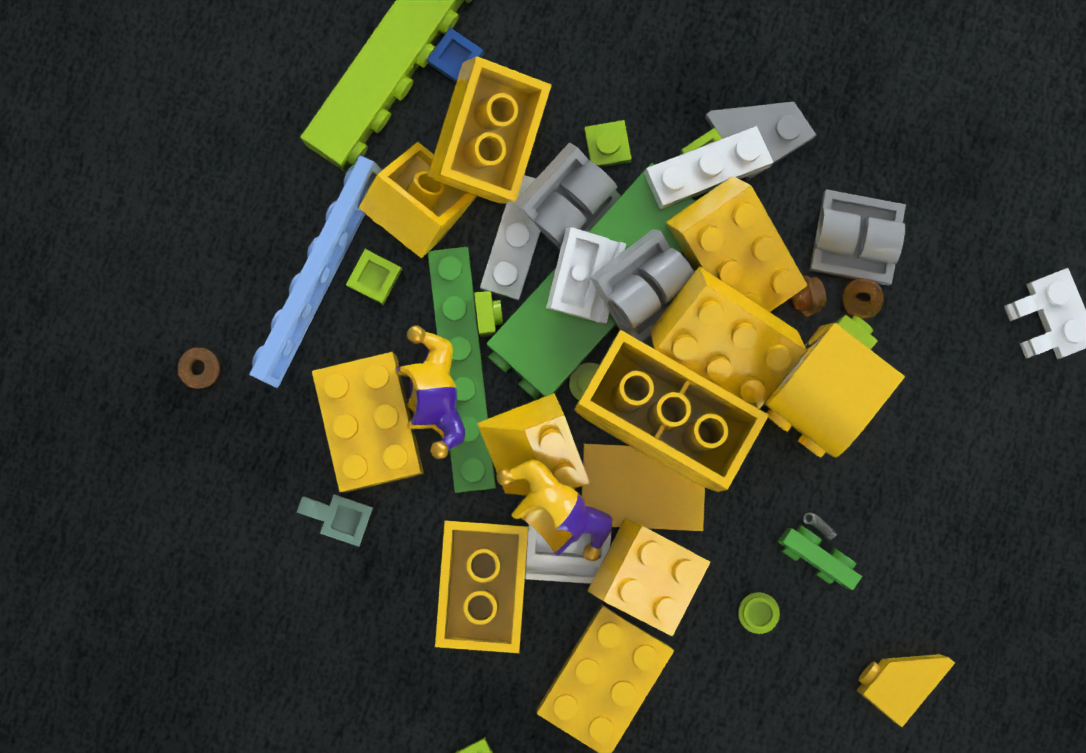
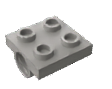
[514,142,621,251]
[809,190,906,286]
[590,229,694,342]

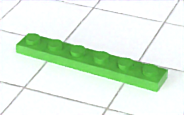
[428,247,496,493]

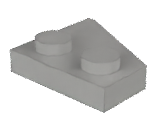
[705,102,816,181]

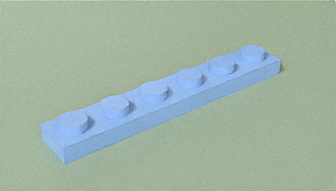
[249,155,382,388]

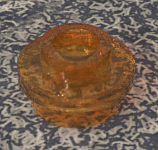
[791,275,826,316]
[842,278,884,319]
[178,348,220,389]

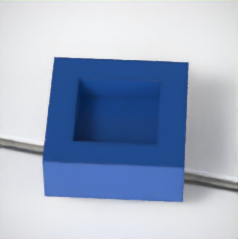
[427,28,484,83]

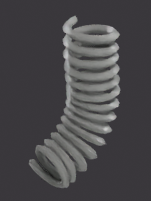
[803,513,837,541]

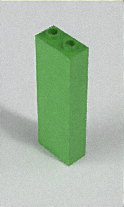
[487,163,695,400]

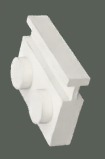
[546,227,626,324]
[525,525,611,584]

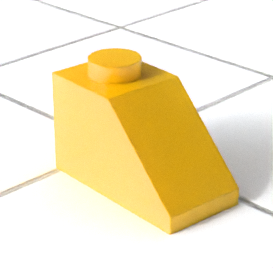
[856,654,955,727]

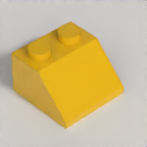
[358,142,477,258]
[477,393,589,496]

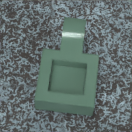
[297,494,373,547]

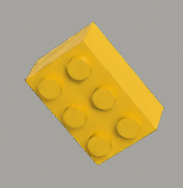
[427,56,551,204]
[665,176,808,312]
[649,266,807,409]
[312,352,424,493]
[435,521,529,653]
[537,604,674,753]

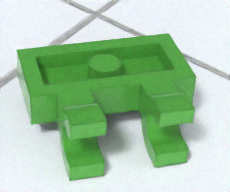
[777,525,862,590]

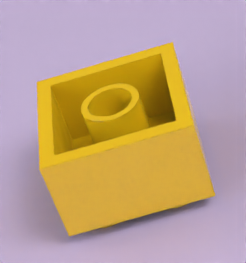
[587,518,710,636]

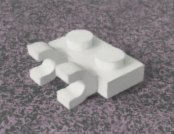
[1004,268,1086,359]

